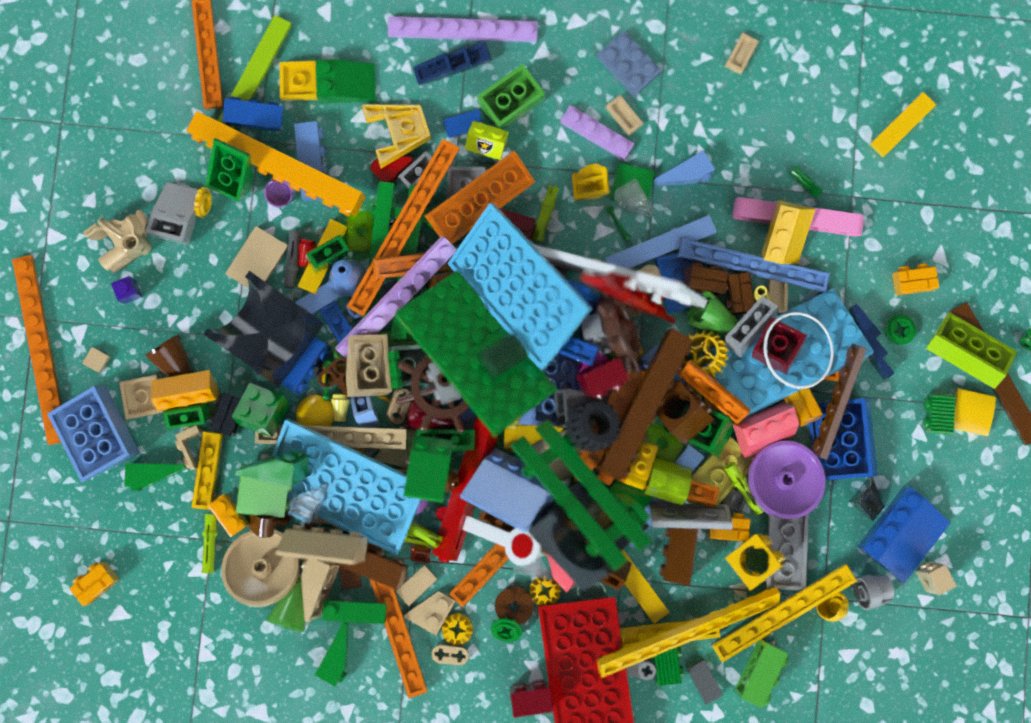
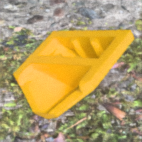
[572,163,610,200]

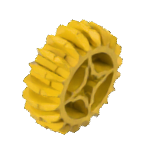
[681,330,728,378]

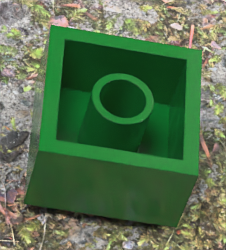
[232,383,289,437]

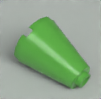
[687,291,739,337]
[266,576,306,633]

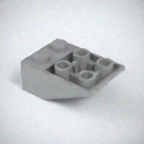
[146,182,198,246]

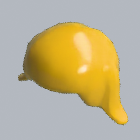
[816,592,849,622]

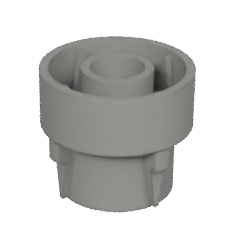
[853,574,894,610]

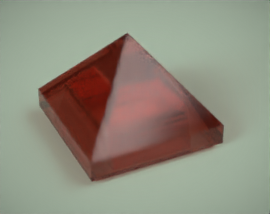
[411,545,431,563]

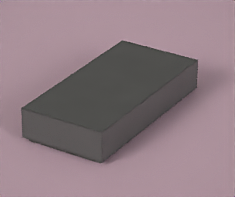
[687,659,723,705]

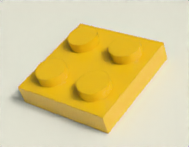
[280,61,318,101]

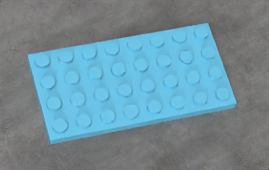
[447,203,591,369]
[698,288,874,418]
[272,418,421,556]

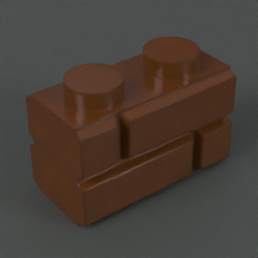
[683,263,728,296]
[725,272,755,315]

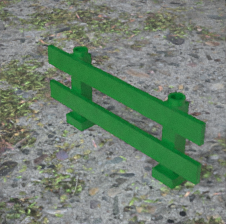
[362,181,434,340]
[511,420,652,571]

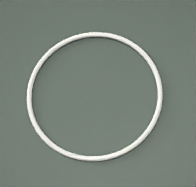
[764,312,834,388]

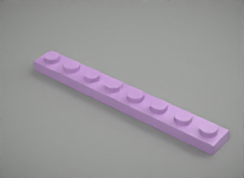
[388,17,538,42]
[335,235,457,359]

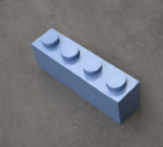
[294,121,328,202]

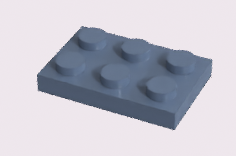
[596,31,662,97]

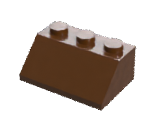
[659,528,699,586]

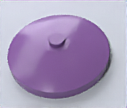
[748,441,826,519]

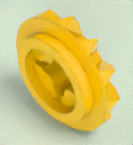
[194,187,212,218]
[530,575,561,605]
[442,613,473,645]

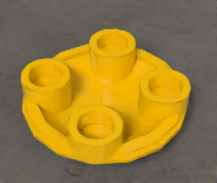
[296,395,334,426]

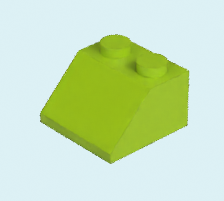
[644,458,692,505]

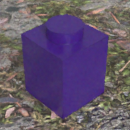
[111,276,142,304]

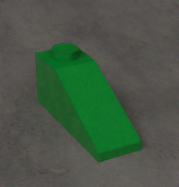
[417,429,475,452]
[124,463,189,491]
[322,598,387,624]
[315,622,349,686]

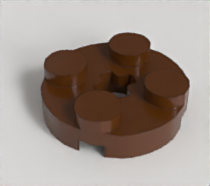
[495,586,534,625]

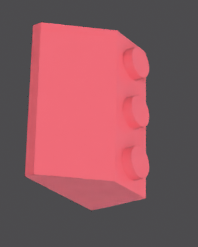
[733,402,799,459]

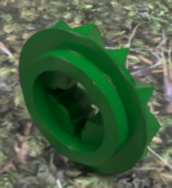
[885,314,916,345]
[491,617,522,642]

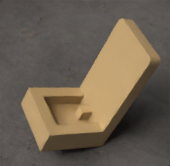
[175,425,203,470]

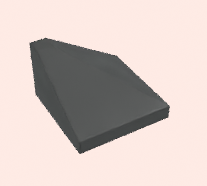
[720,489,746,514]

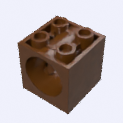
[656,380,715,444]

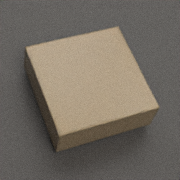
[82,347,110,373]

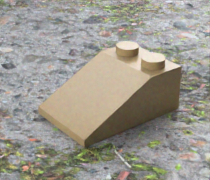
[346,334,392,397]
[301,559,339,622]

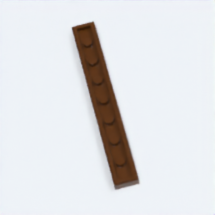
[949,302,1031,446]

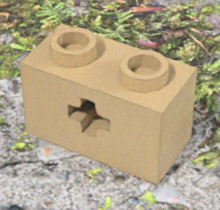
[915,561,957,595]

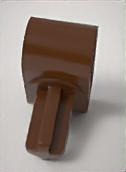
[317,357,347,396]
[249,513,290,538]

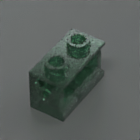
[479,334,529,380]

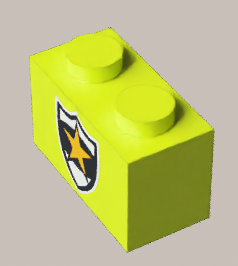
[465,121,509,160]

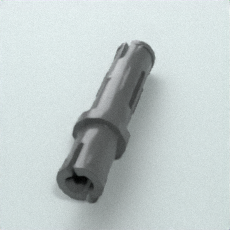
[284,230,301,289]

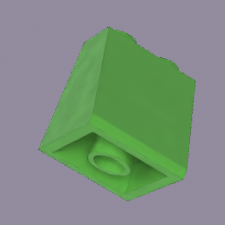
[236,463,292,517]

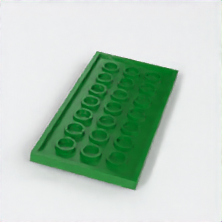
[395,270,557,437]

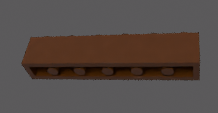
[298,520,409,590]

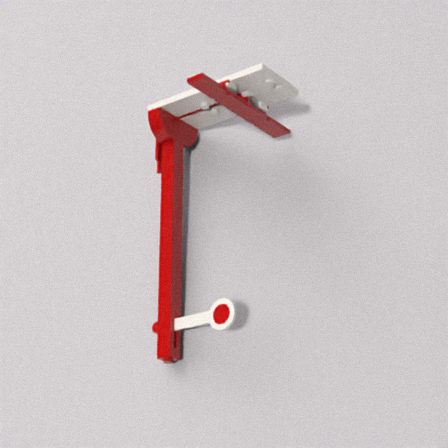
[432,244,707,565]

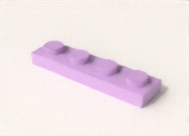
[560,105,634,161]

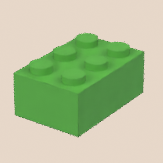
[477,64,545,130]
[734,639,788,709]

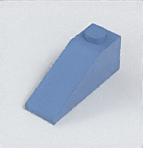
[653,151,715,187]

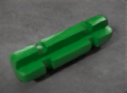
[790,166,823,198]
[388,350,403,389]

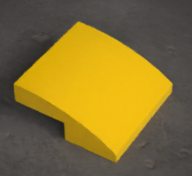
[954,388,996,436]

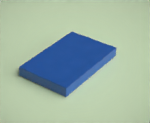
[655,253,703,314]

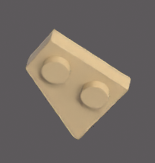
[374,426,417,468]
[404,591,455,635]

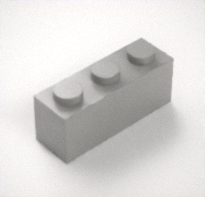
[725,296,778,357]

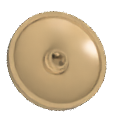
[221,530,300,607]

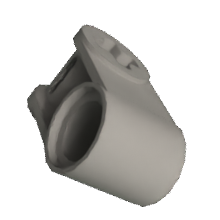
[627,660,656,680]

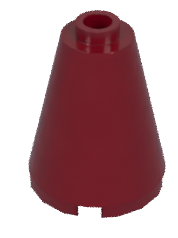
[403,396,456,430]

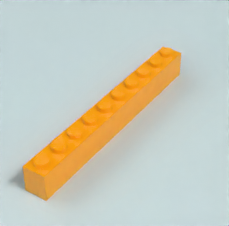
[186,111,366,217]

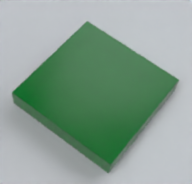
[610,163,655,209]

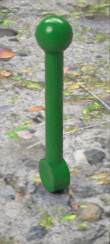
[606,206,630,241]
[322,361,331,401]

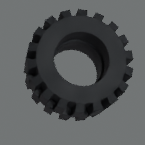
[565,398,621,452]

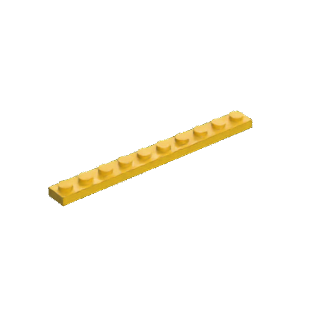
[597,587,780,677]

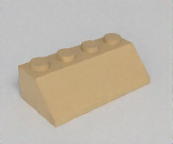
[276,525,368,565]

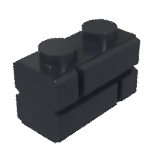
[208,392,241,437]

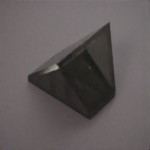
[849,477,885,521]

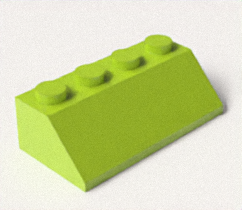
[926,311,1018,389]

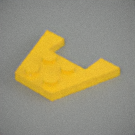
[361,104,431,168]

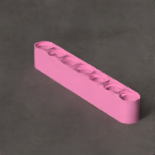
[732,197,864,236]

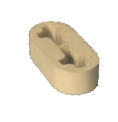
[386,388,411,424]
[432,644,469,665]

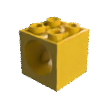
[725,533,786,590]

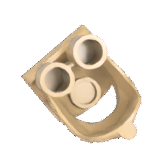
[83,209,151,273]

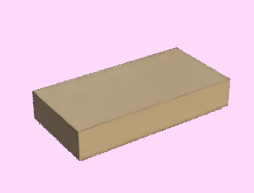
[725,32,759,75]
[605,95,644,136]
[768,279,788,314]
[396,565,438,606]

